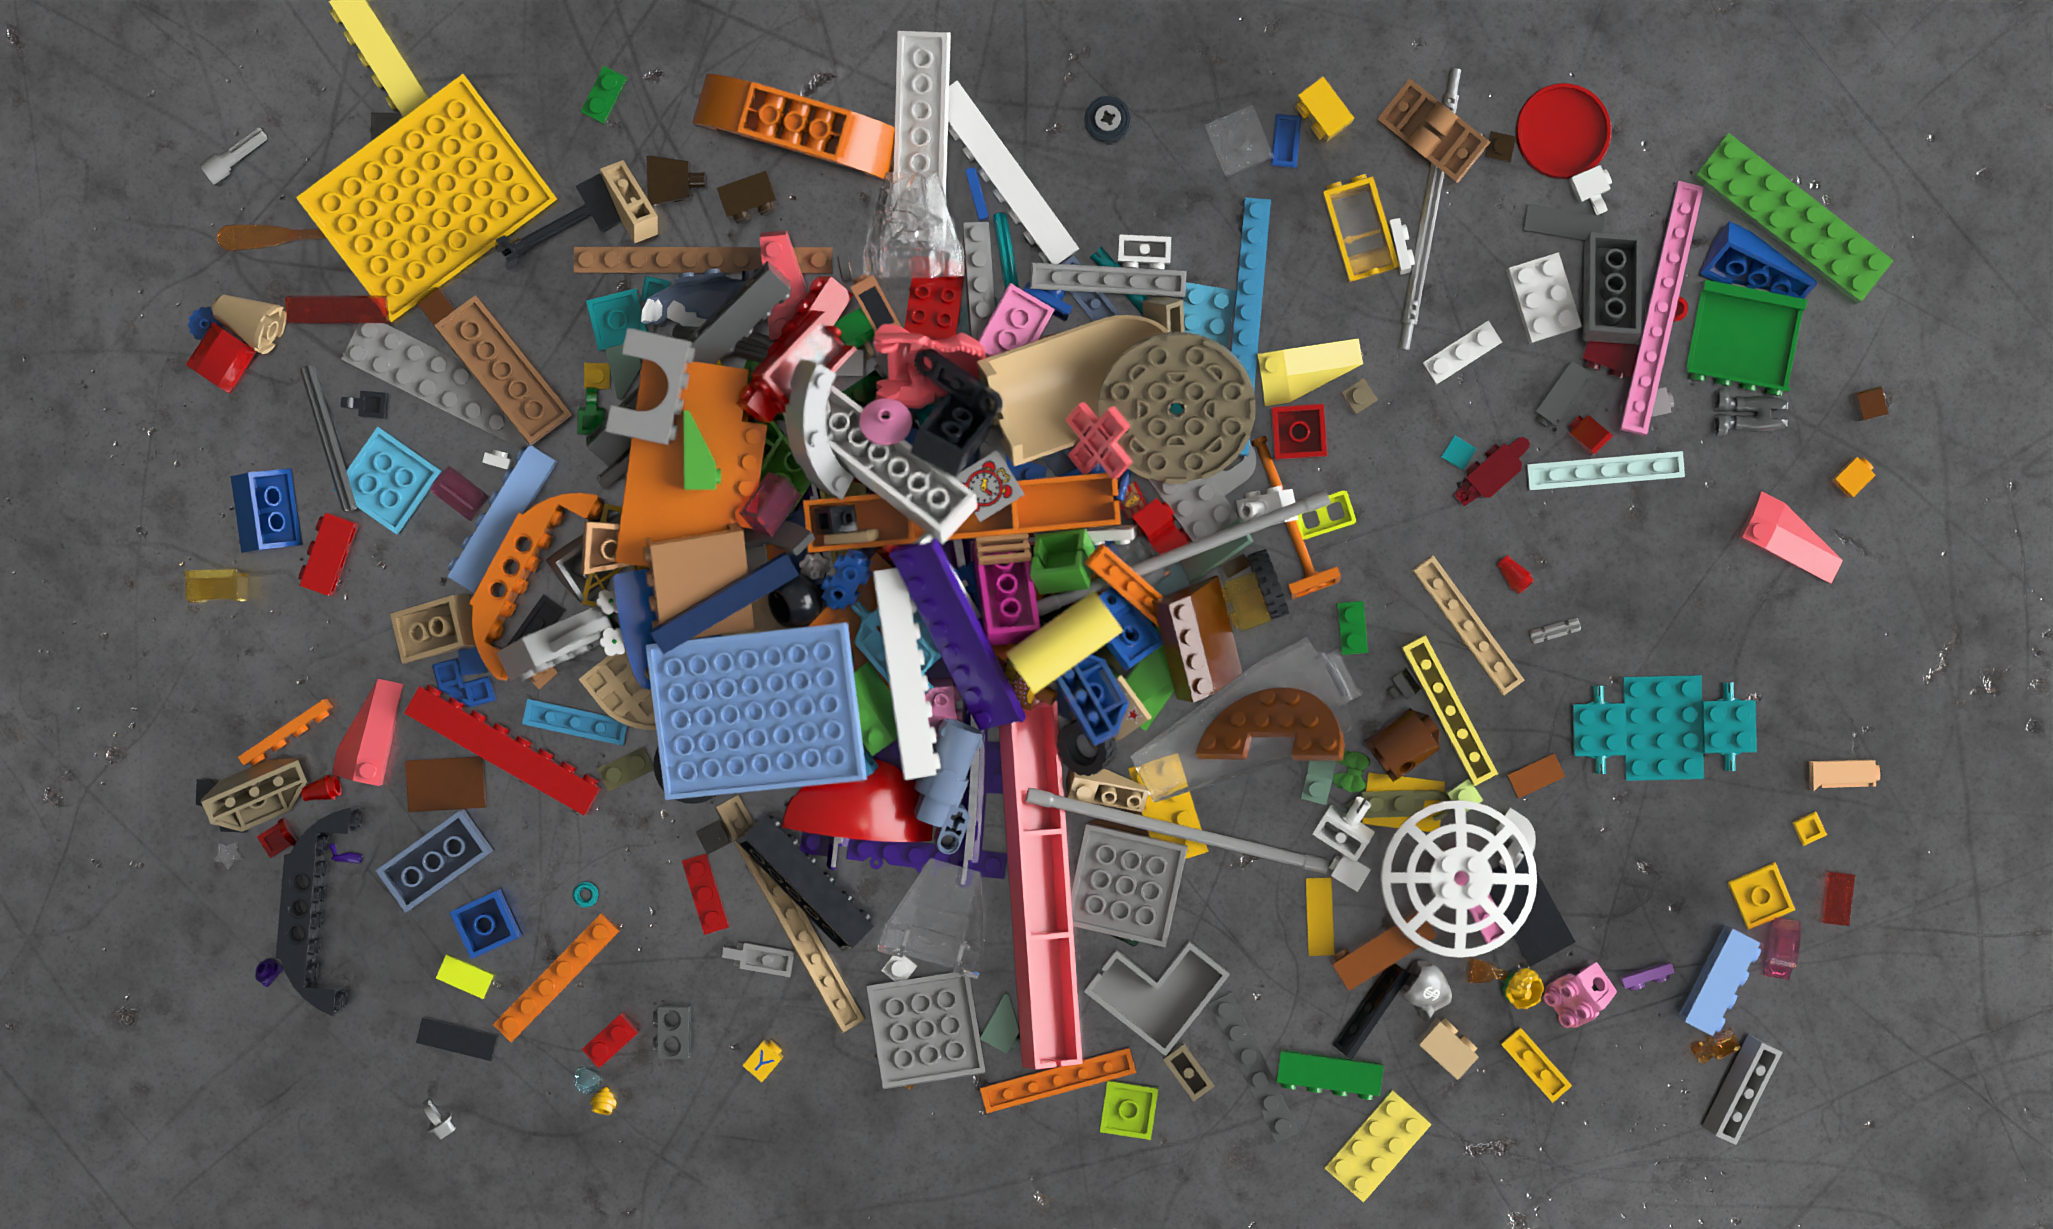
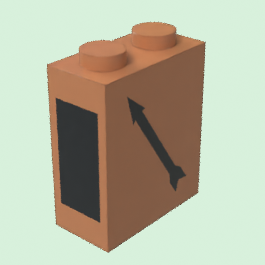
[850,273,902,332]

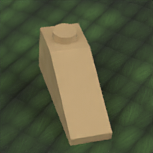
[600,160,658,244]

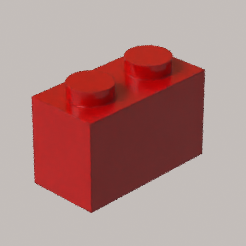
[582,1012,640,1068]

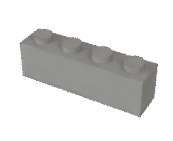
[1702,1034,1783,1145]

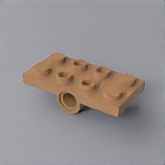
[1378,78,1490,183]

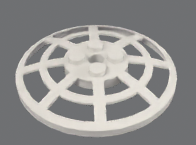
[1381,800,1537,957]

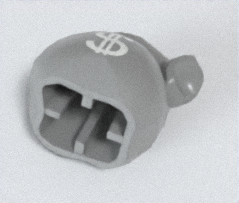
[1400,960,1452,1021]

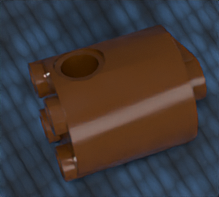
[1364,708,1440,782]

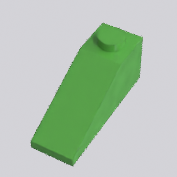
[683,411,721,490]

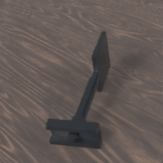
[495,173,621,270]

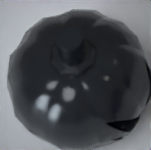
[768,573,824,629]

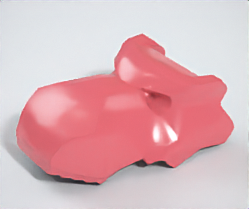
[874,324,986,409]

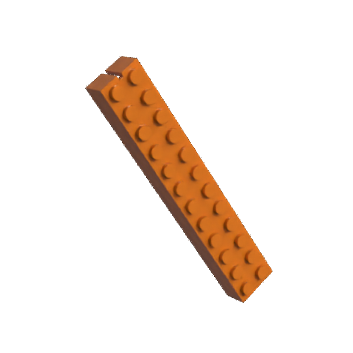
[803,473,1121,553]

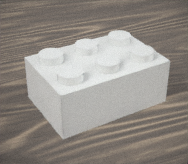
[1506,252,1582,344]

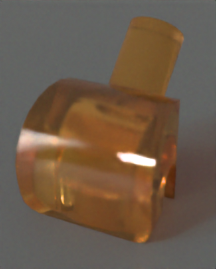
[1468,958,1507,983]

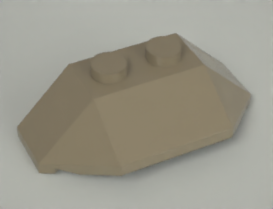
[200,758,307,832]

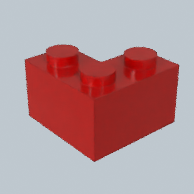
[1132,498,1191,568]

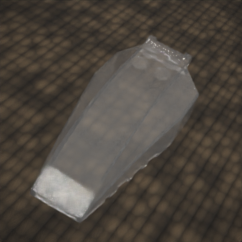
[1130,637,1363,803]

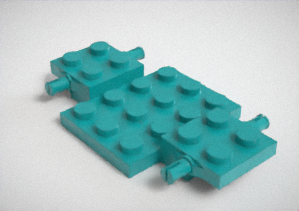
[1572,675,1757,781]

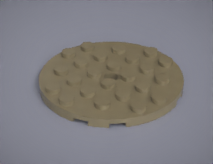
[1098,332,1256,484]

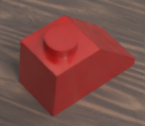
[1567,415,1613,456]

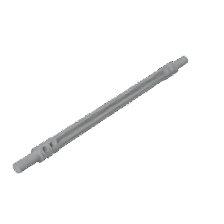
[1399,68,1461,350]

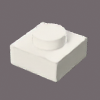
[482,449,513,470]
[881,950,918,981]

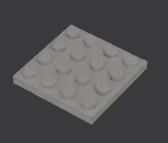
[1071,823,1188,947]
[866,970,985,1090]

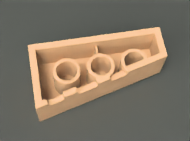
[581,521,631,575]

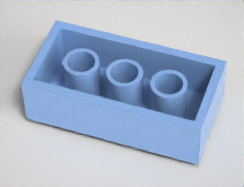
[1678,925,1761,1036]

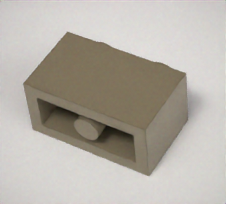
[1162,1042,1215,1102]

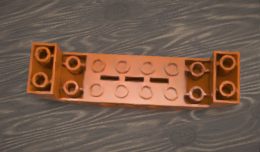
[692,74,895,182]
[469,493,605,681]

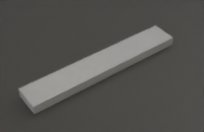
[1030,262,1187,297]

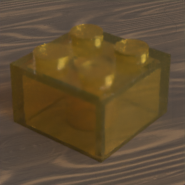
[1221,572,1271,631]

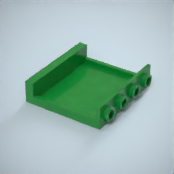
[1684,280,1808,396]

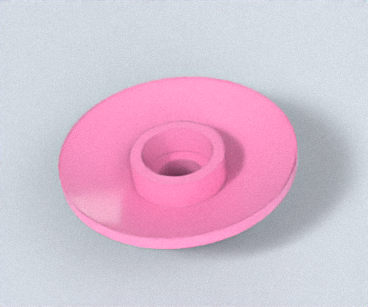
[859,398,912,445]

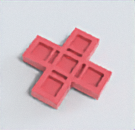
[1065,402,1133,480]

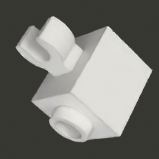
[1569,165,1612,215]

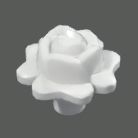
[799,552,831,580]

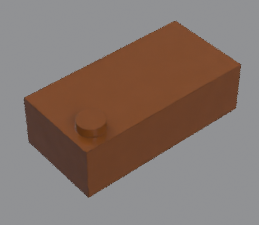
[1330,908,1437,991]

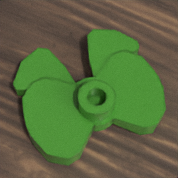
[1333,750,1371,792]

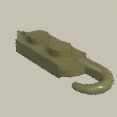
[1346,790,1450,821]

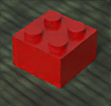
[1271,404,1327,460]

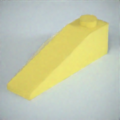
[1257,339,1363,407]

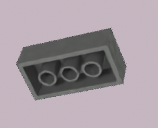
[1583,232,1642,344]

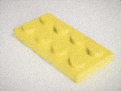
[1324,1090,1432,1202]

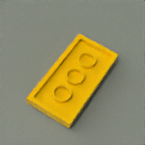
[1128,753,1209,859]

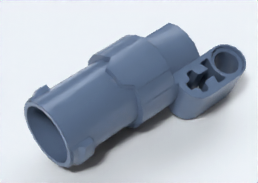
[913,718,983,854]

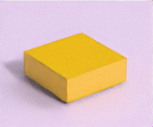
[1791,811,1827,846]

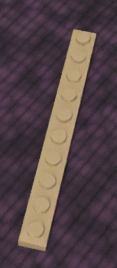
[714,795,865,1033]

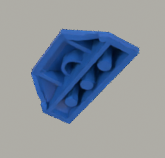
[1055,654,1129,746]

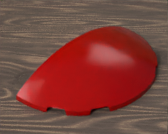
[781,758,933,842]

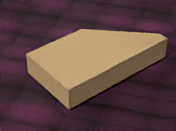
[824,529,879,545]

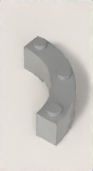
[786,357,854,500]

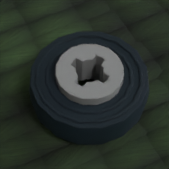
[1085,95,1131,143]

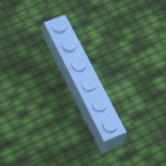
[447,445,558,593]

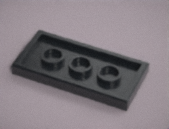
[1490,852,1576,967]

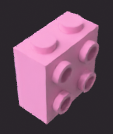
[924,677,963,737]

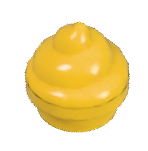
[590,1087,616,1115]

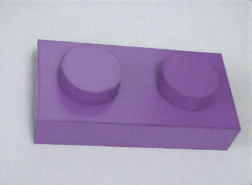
[1619,961,1675,991]

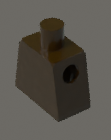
[646,156,706,207]

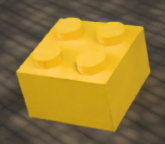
[1295,77,1354,142]

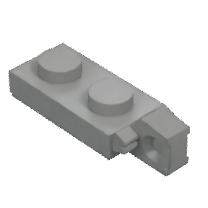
[721,942,795,977]

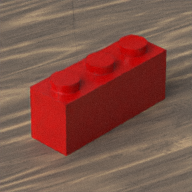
[298,512,359,596]

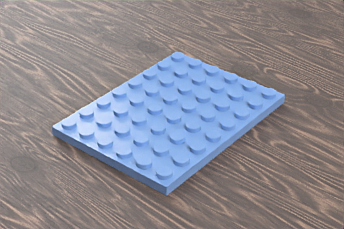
[646,623,867,800]

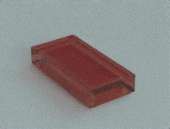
[1822,871,1855,926]

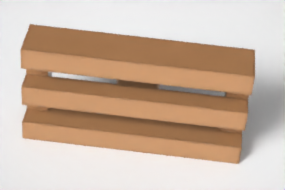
[975,533,1031,565]

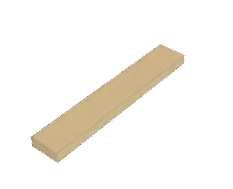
[1412,555,1525,695]

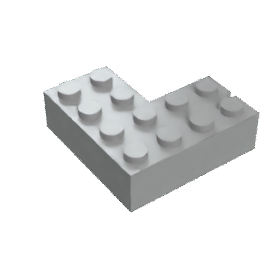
[1084,940,1230,1056]

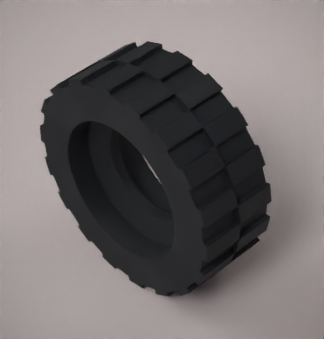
[1057,719,1117,776]

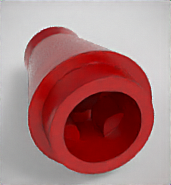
[1497,555,1534,594]
[301,774,341,802]

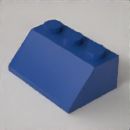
[230,468,302,553]

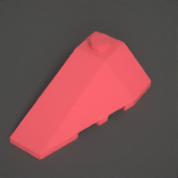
[1738,491,1843,584]
[332,679,404,786]

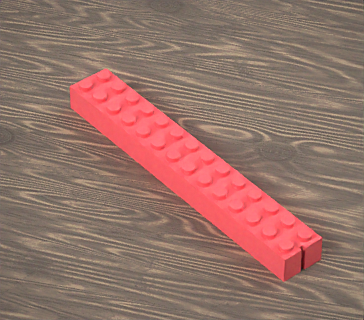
[999,701,1082,1069]

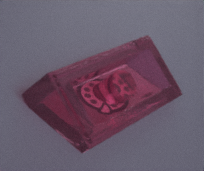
[430,466,489,521]

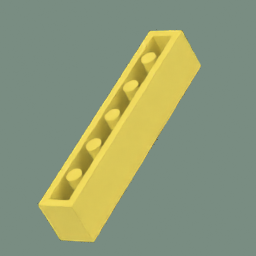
[329,0,429,120]
[1401,635,1498,786]

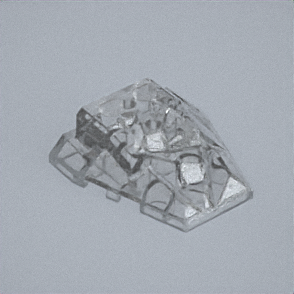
[863,171,964,278]

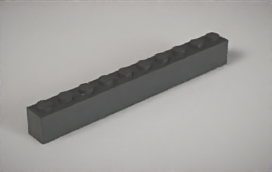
[586,261,791,467]

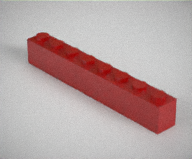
[404,684,602,815]

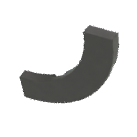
[728,520,815,556]

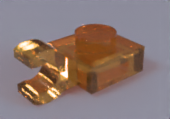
[1691,1027,1741,1064]

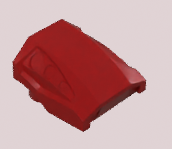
[186,322,256,394]

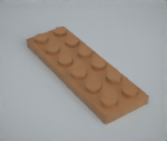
[434,295,571,446]

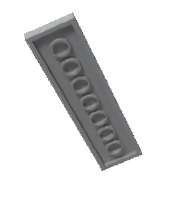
[341,313,528,449]

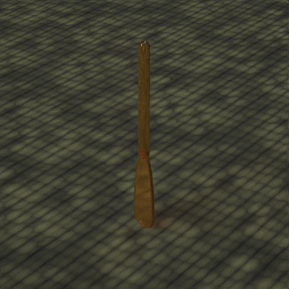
[217,225,326,251]

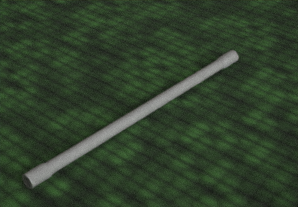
[1036,489,1331,617]
[1025,787,1329,874]

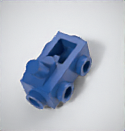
[821,548,872,610]

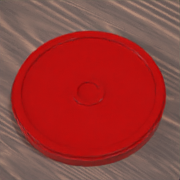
[1516,83,1611,179]

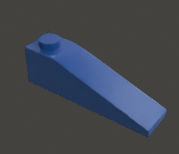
[1700,221,1817,299]

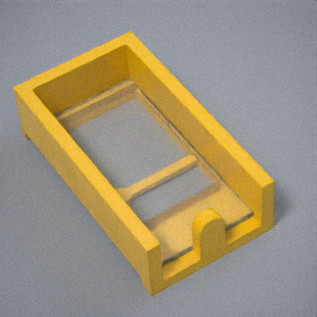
[1322,174,1400,283]

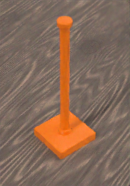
[1251,436,1341,600]

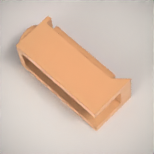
[1809,760,1880,791]

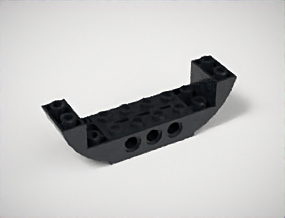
[276,806,362,1016]

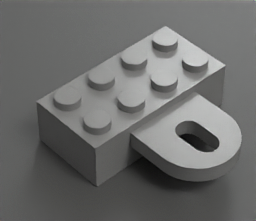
[1148,444,1256,542]
[496,606,614,681]

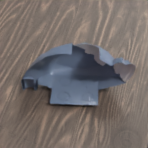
[641,269,758,327]

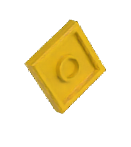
[1727,862,1795,930]

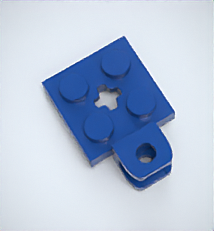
[1099,588,1163,671]

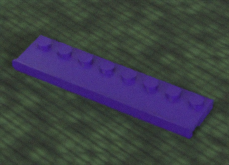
[890,538,1026,730]

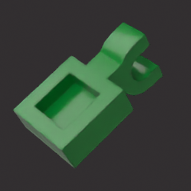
[577,387,604,435]

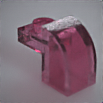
[1763,917,1801,980]

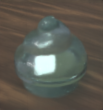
[575,1068,601,1095]

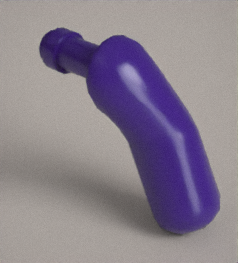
[329,843,362,864]

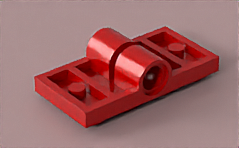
[904,255,965,341]

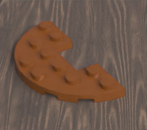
[1195,687,1344,761]

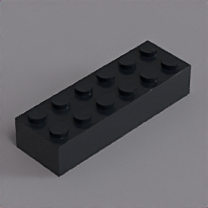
[735,814,874,951]

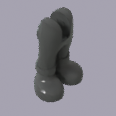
[1714,388,1788,437]

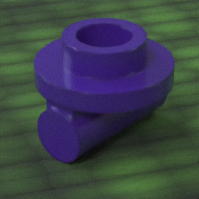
[255,959,284,988]

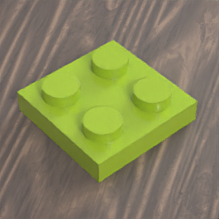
[1100,1080,1159,1140]

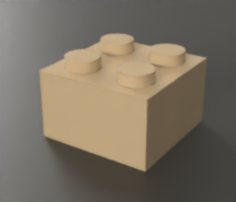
[1416,1017,1479,1080]

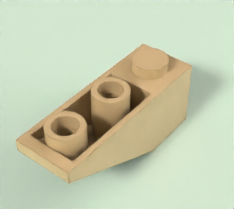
[1065,769,1150,812]

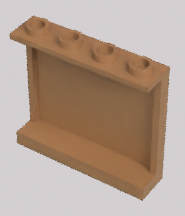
[643,523,754,639]

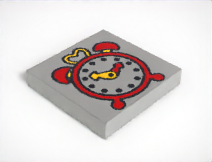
[953,450,1025,522]

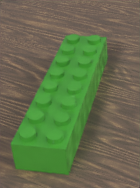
[1693,133,1894,304]

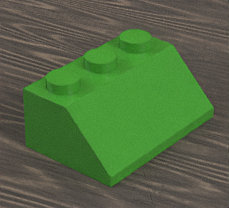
[853,661,897,756]

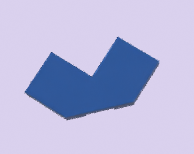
[432,658,496,707]

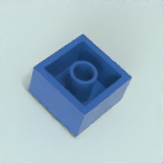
[449,889,522,959]

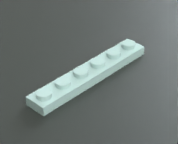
[1526,451,1685,490]

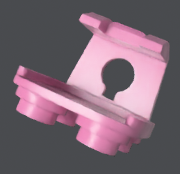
[1544,962,1617,1028]

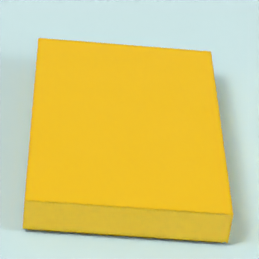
[1362,772,1445,832]

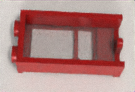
[751,310,857,413]

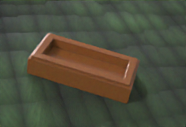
[1507,753,1565,799]

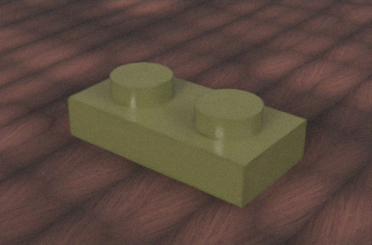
[597,746,654,792]

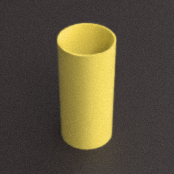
[1006,591,1123,693]

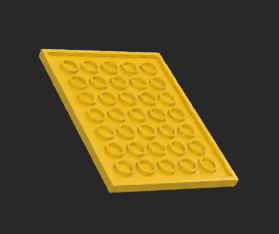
[296,74,557,322]

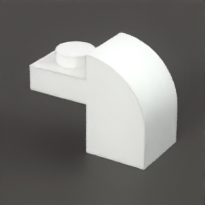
[1496,808,1535,870]

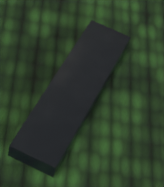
[1333,963,1410,1059]

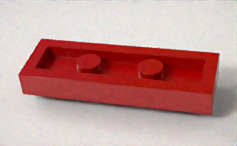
[682,853,730,935]

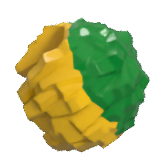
[1502,968,1544,1009]

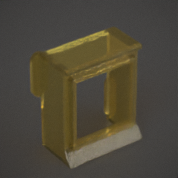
[185,569,249,603]

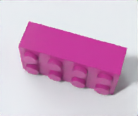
[972,538,1040,646]

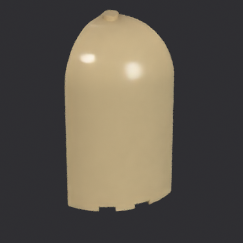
[977,315,1169,466]

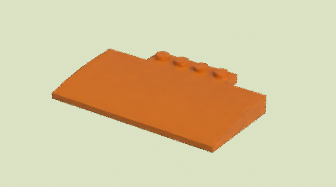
[614,359,767,567]

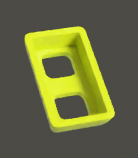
[1296,491,1356,540]

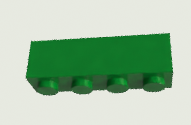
[1276,1049,1384,1100]

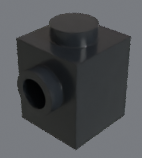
[814,504,858,535]

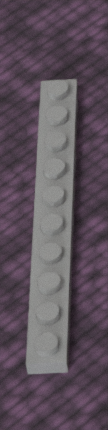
[962,222,1007,465]

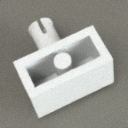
[1236,486,1298,525]
[1312,797,1375,862]

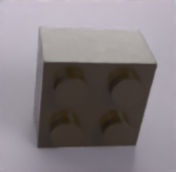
[717,171,779,224]

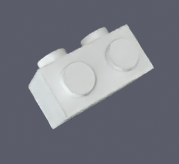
[1118,235,1171,270]

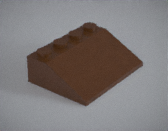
[1152,575,1242,703]

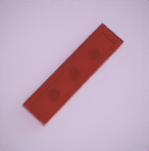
[285,296,390,323]

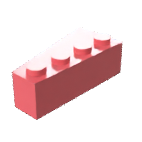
[760,230,809,340]

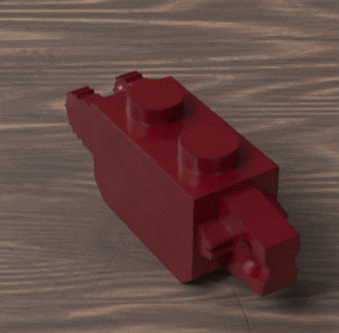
[1454,436,1531,506]

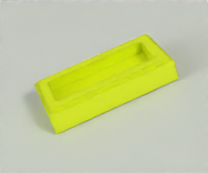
[436,954,494,999]

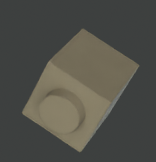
[1341,378,1378,415]

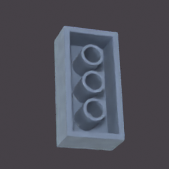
[375,809,494,913]

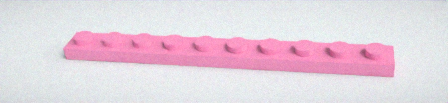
[1620,181,1704,436]

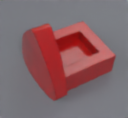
[257,817,298,858]

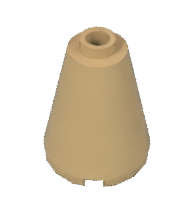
[211,295,287,354]

